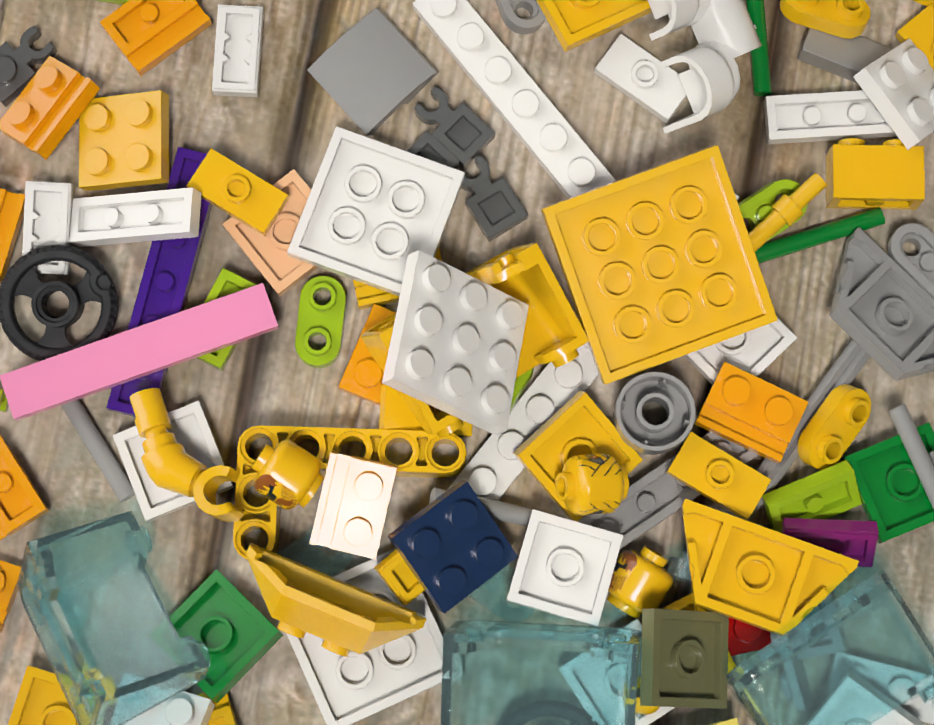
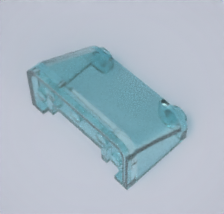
[18,511,210,725]
[726,571,934,725]
[441,620,642,725]

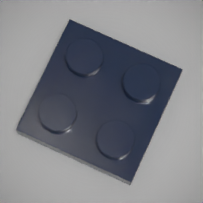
[388,480,518,614]

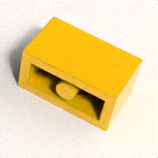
[826,138,925,210]

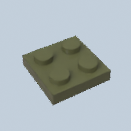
[640,608,729,709]

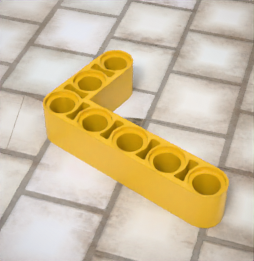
[233,425,466,562]

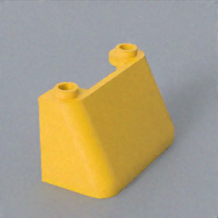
[361,243,589,438]

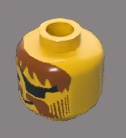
[251,439,324,510]
[606,546,674,618]

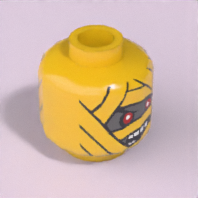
[555,453,629,516]

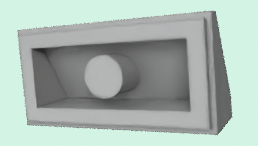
[797,28,892,83]

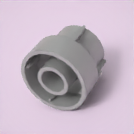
[614,372,696,455]

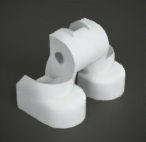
[647,0,762,134]

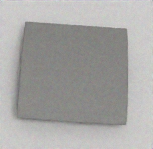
[307,8,439,135]

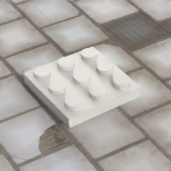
[287,126,465,296]
[382,250,529,435]
[286,548,460,725]

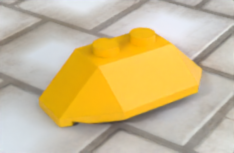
[246,543,427,657]

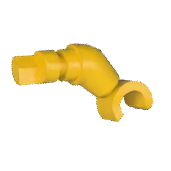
[129,388,244,522]

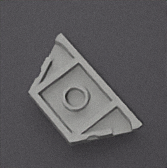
[829,227,934,381]

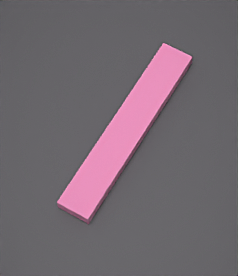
[0,283,279,421]

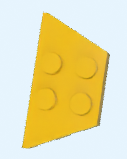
[681,499,859,637]

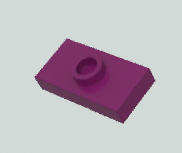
[781,518,879,567]

